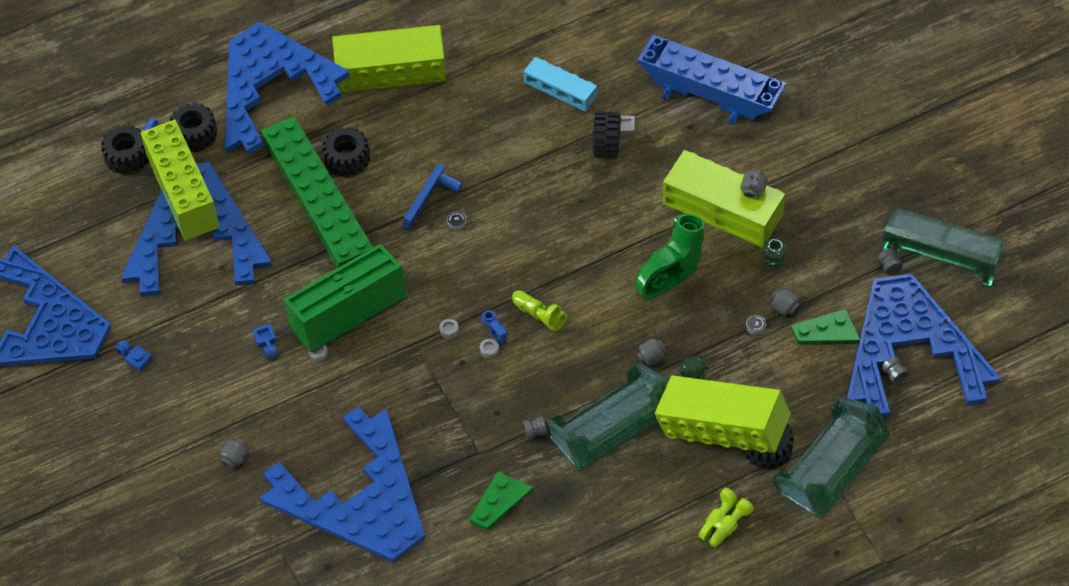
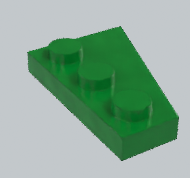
[791,309,860,345]
[469,472,534,531]

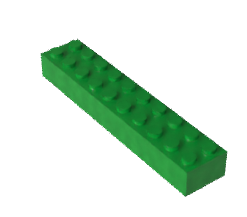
[261,116,373,268]

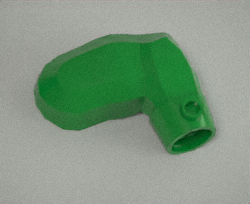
[636,214,705,301]

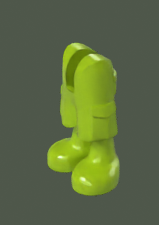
[512,291,567,331]
[698,488,754,547]

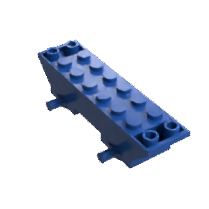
[638,34,786,125]

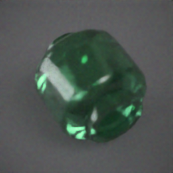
[762,239,787,267]
[679,354,709,379]

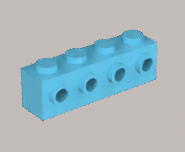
[523,57,597,112]

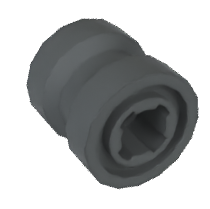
[878,248,903,275]
[882,356,909,384]
[522,416,547,440]

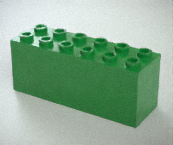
[283,244,407,352]

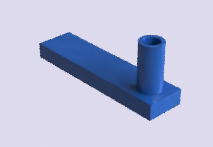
[403,163,462,231]

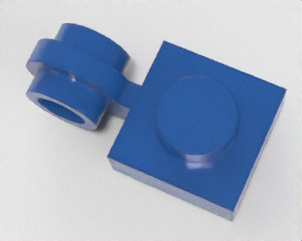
[481,310,508,346]
[252,324,278,359]
[116,340,153,372]

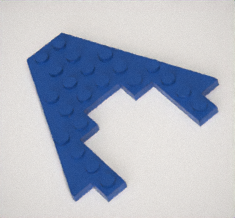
[225,22,351,155]
[122,162,271,296]
[0,246,111,367]
[846,274,1000,419]
[260,406,425,562]

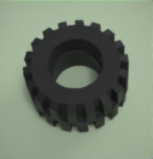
[169,103,217,152]
[593,111,621,158]
[101,125,148,175]
[322,127,370,177]
[743,422,794,470]

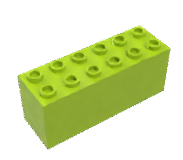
[332,25,446,92]
[140,119,220,241]
[663,150,785,248]
[655,375,791,453]

